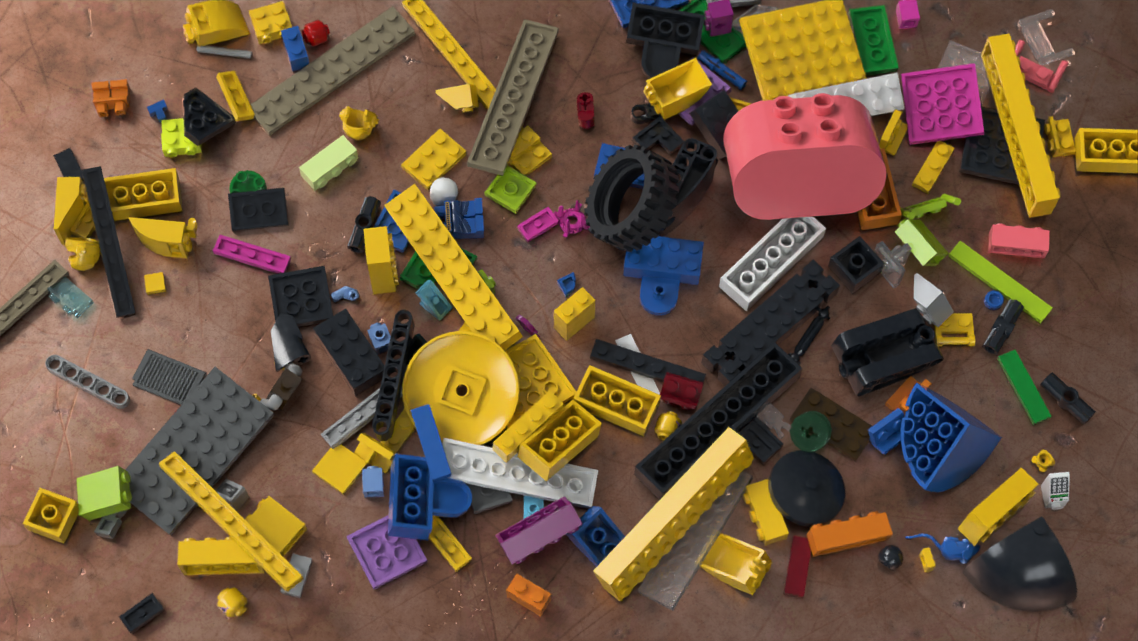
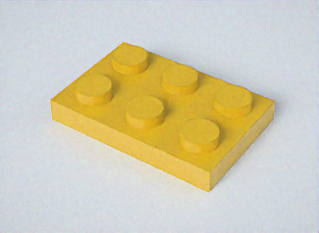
[401,129,467,190]

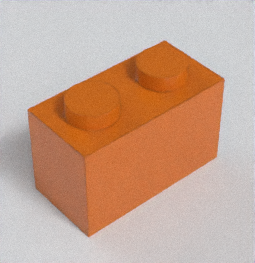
[506,573,551,616]

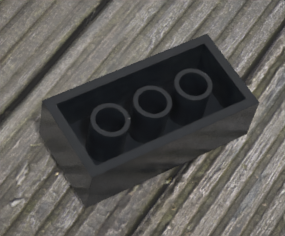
[313,309,385,397]

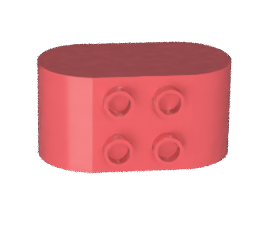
[723,93,886,220]

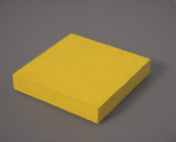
[312,444,368,495]

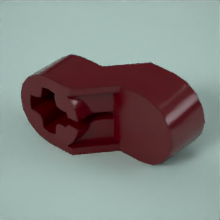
[577,92,595,129]

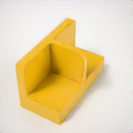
[354,433,398,473]

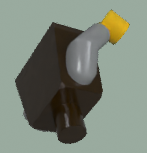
[252,362,302,411]

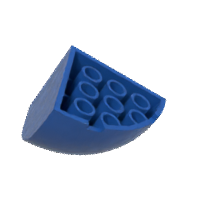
[901,383,1002,492]

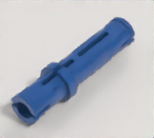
[697,50,748,90]

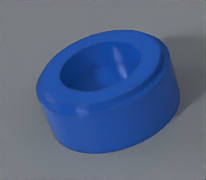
[984,290,1004,310]

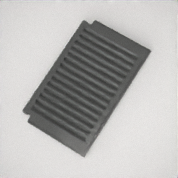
[132,349,207,405]

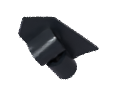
[271,314,311,372]

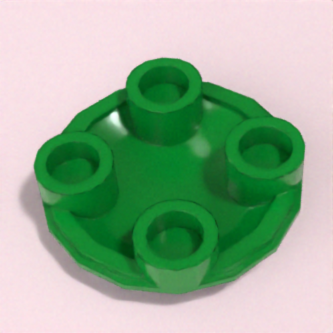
[229,170,267,193]

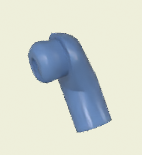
[330,286,359,303]

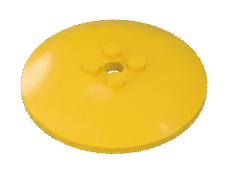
[402,331,520,445]

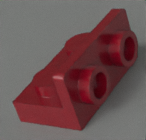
[659,372,704,410]

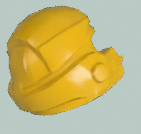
[339,106,379,140]
[65,237,101,271]

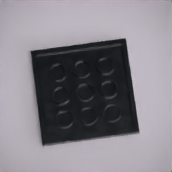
[959,106,1045,185]

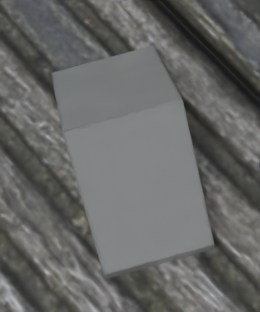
[216,479,249,512]

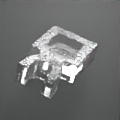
[756,403,792,439]

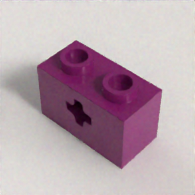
[704,0,734,37]

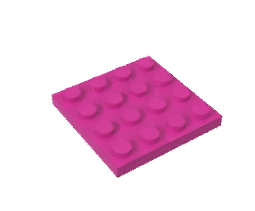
[901,63,984,145]

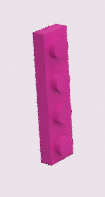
[213,235,291,274]

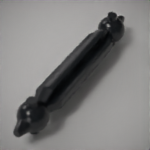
[788,306,830,365]

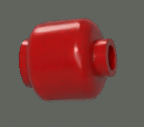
[301,20,330,46]

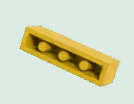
[492,390,564,463]

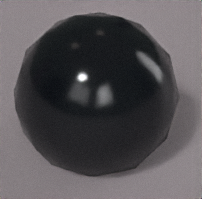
[878,545,904,570]

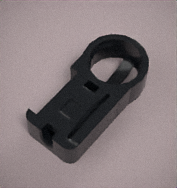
[630,103,663,125]

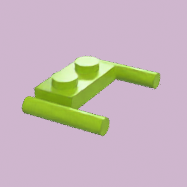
[900,194,961,219]

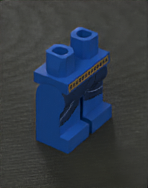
[434,198,484,239]

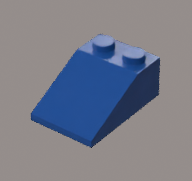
[566,506,625,567]

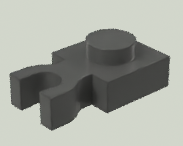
[94,510,127,539]

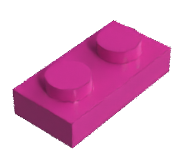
[517,207,559,243]

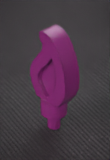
[515,315,540,338]

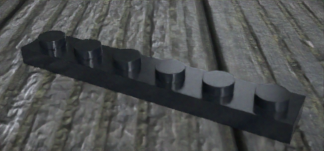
[590,339,706,383]

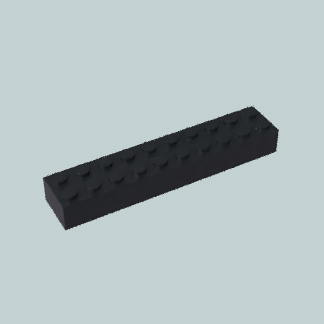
[634,342,803,500]

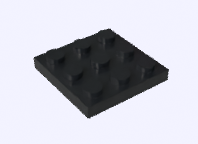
[268,266,333,327]

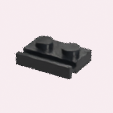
[738,417,784,465]

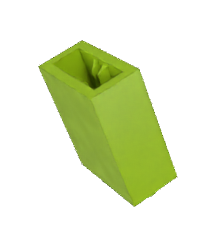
[895,219,949,266]
[77,466,132,521]

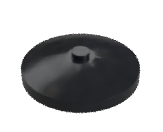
[768,450,846,527]

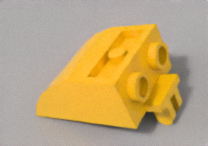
[183,0,250,47]
[643,58,712,120]
[128,217,198,258]
[697,531,772,595]

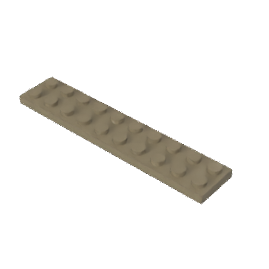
[250,6,415,136]
[467,19,559,176]

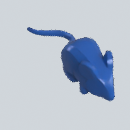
[905,534,981,564]

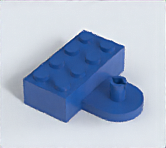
[623,236,704,316]
[388,454,472,540]

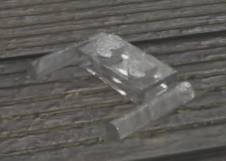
[1018,9,1074,65]

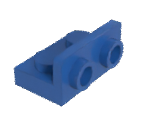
[868,408,904,454]

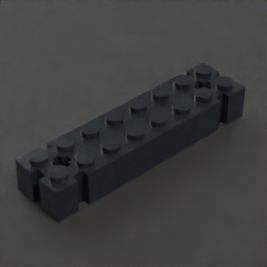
[701,259,840,386]

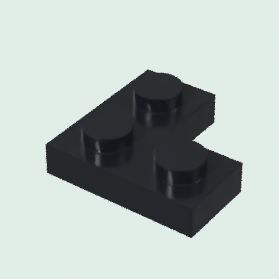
[632,116,684,155]

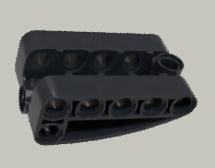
[659,138,718,237]
[831,308,944,397]

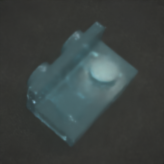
[47,277,94,319]

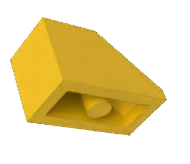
[436,84,479,113]

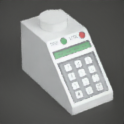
[1041,472,1070,510]

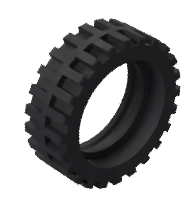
[585,145,679,252]

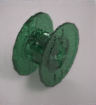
[790,411,832,452]

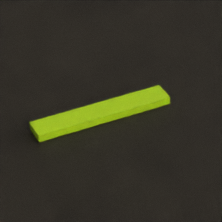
[948,241,1053,324]

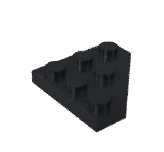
[182,87,236,146]

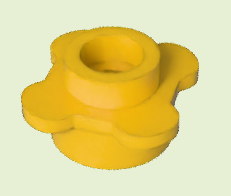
[1031,450,1055,472]

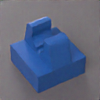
[147,99,168,122]

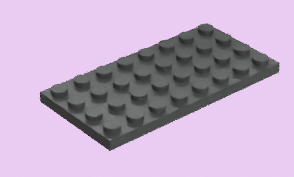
[125,367,275,536]

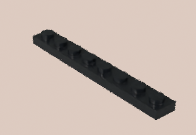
[82,166,135,318]

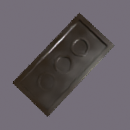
[790,388,872,462]

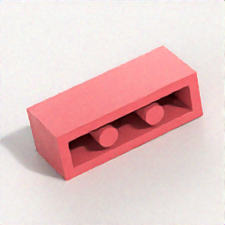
[988,223,1050,258]

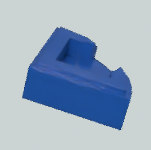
[557,272,576,298]

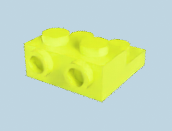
[161,118,202,157]

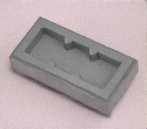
[281,554,313,598]

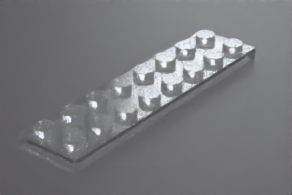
[638,471,753,610]

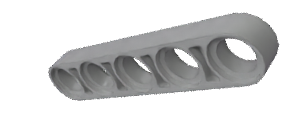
[45,355,130,409]

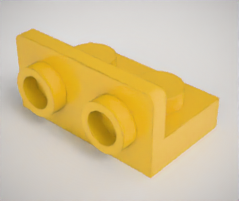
[879,109,908,156]
[1044,116,1076,157]

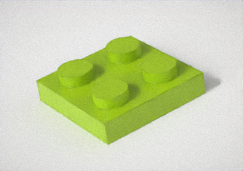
[485,165,536,214]

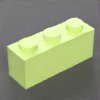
[299,135,358,191]

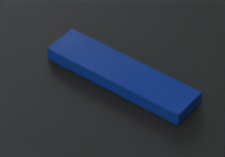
[411,404,452,482]

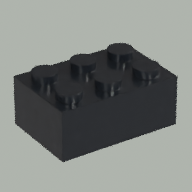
[689,90,738,159]

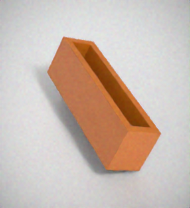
[806,511,893,557]

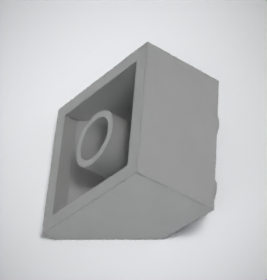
[913,273,954,327]

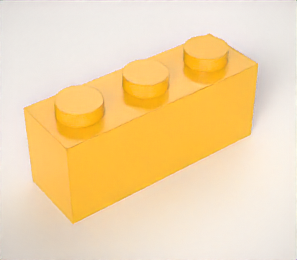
[742,479,789,546]

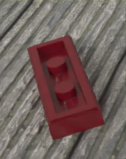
[784,535,811,598]

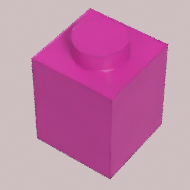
[896,0,920,29]

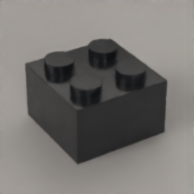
[828,236,885,294]

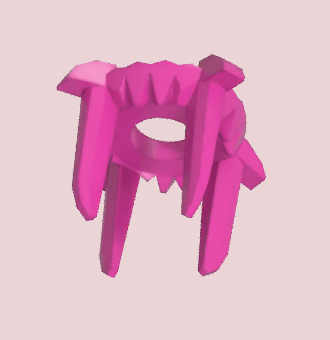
[554,200,590,238]

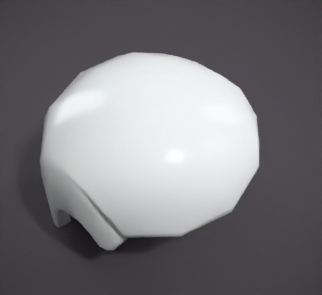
[430,177,458,206]

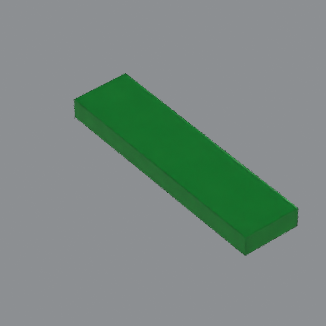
[997,350,1051,425]

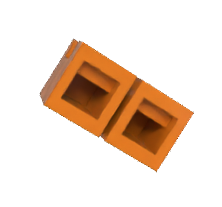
[92,79,130,117]

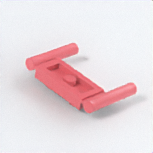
[1015,40,1069,93]

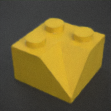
[23,488,79,544]

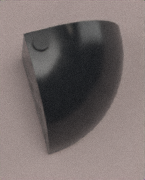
[963,516,1077,612]

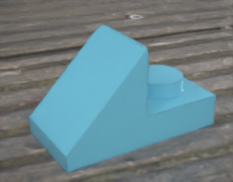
[415,280,453,321]

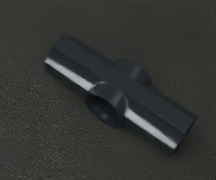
[347,196,381,253]
[982,299,1024,355]
[1040,372,1096,425]

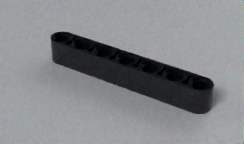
[372,310,415,441]

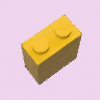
[554,287,596,341]
[245,496,307,557]

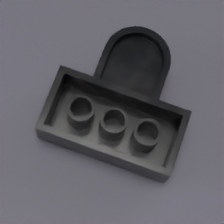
[626,3,705,79]

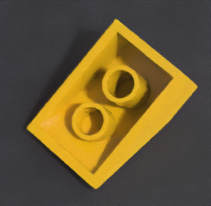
[54,177,88,245]

